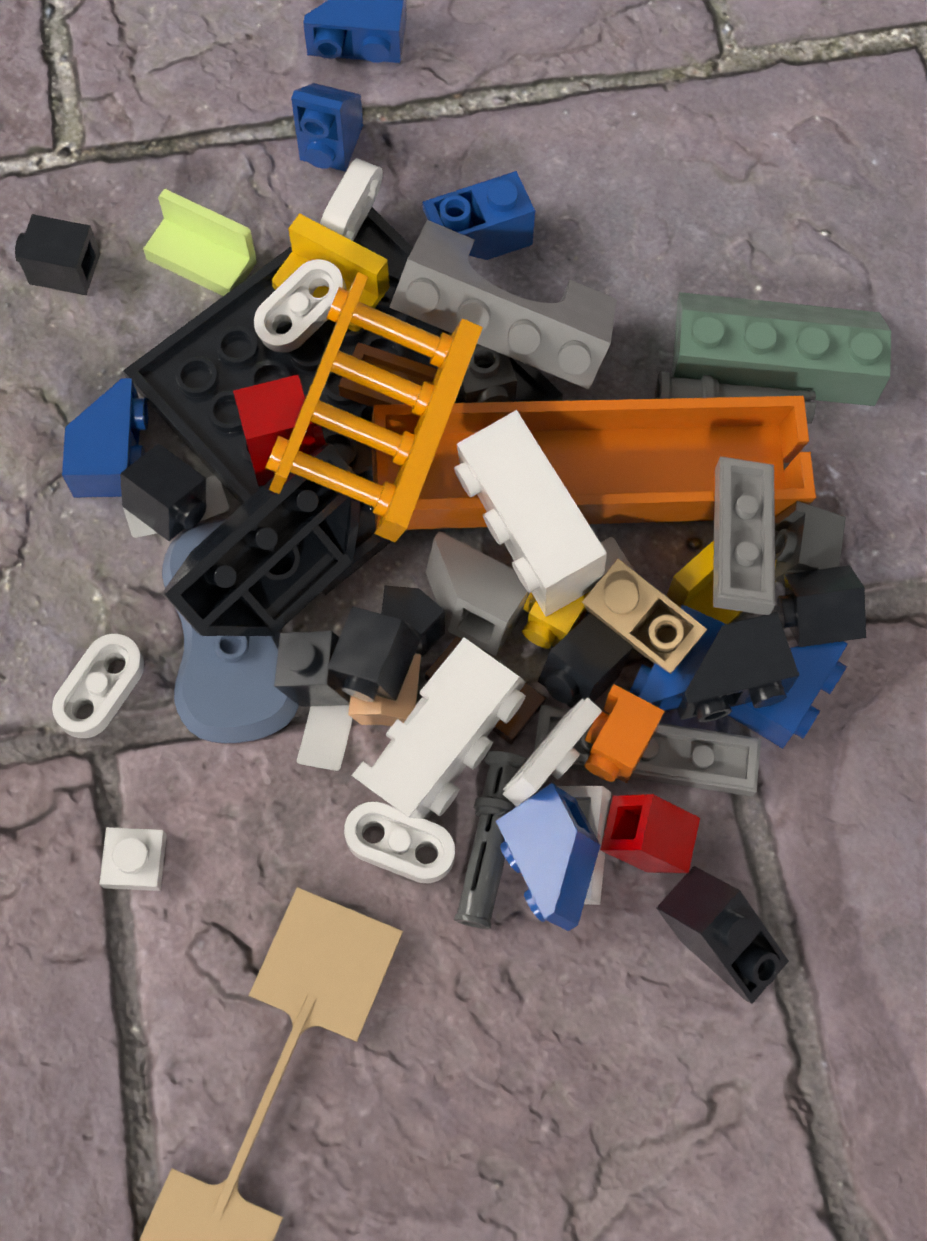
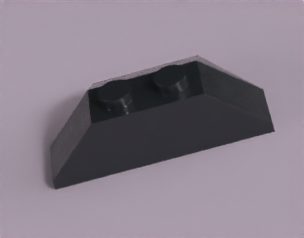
[162,443,360,636]

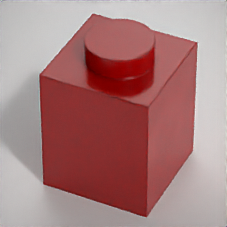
[600,794,700,873]

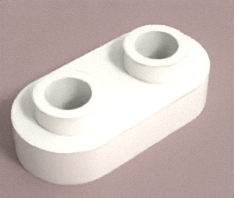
[254,259,346,352]
[52,634,144,738]
[344,802,455,883]

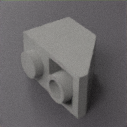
[425,531,530,656]

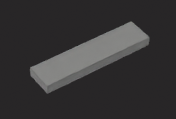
[534,705,762,797]

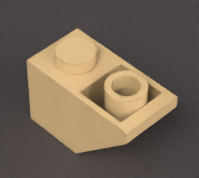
[582,559,707,674]

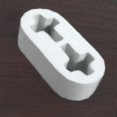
[320,158,383,241]

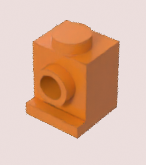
[584,684,665,783]

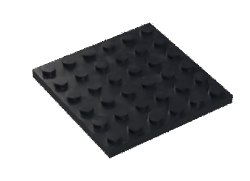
[123,207,563,595]

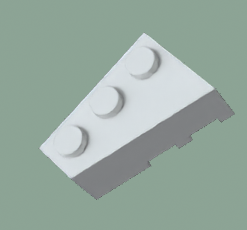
[454,410,607,617]
[352,638,526,819]

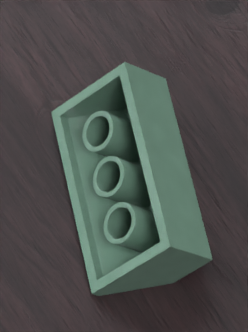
[672,292,891,406]

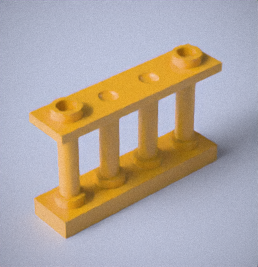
[265,272,483,542]

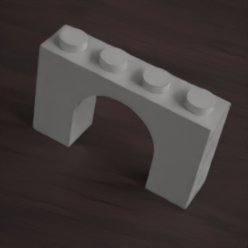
[389,220,617,390]

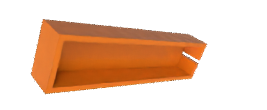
[371,396,816,530]

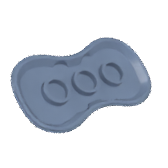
[162,519,299,743]

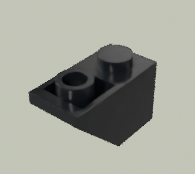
[677,612,799,722]
[656,866,789,1004]

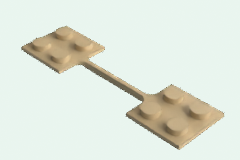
[139,887,403,1241]

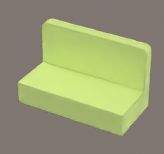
[143,189,257,296]

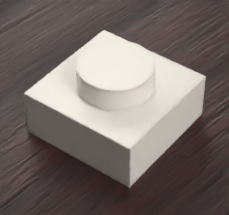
[99,827,167,891]

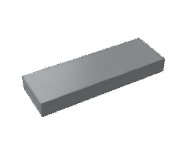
[713,456,775,615]

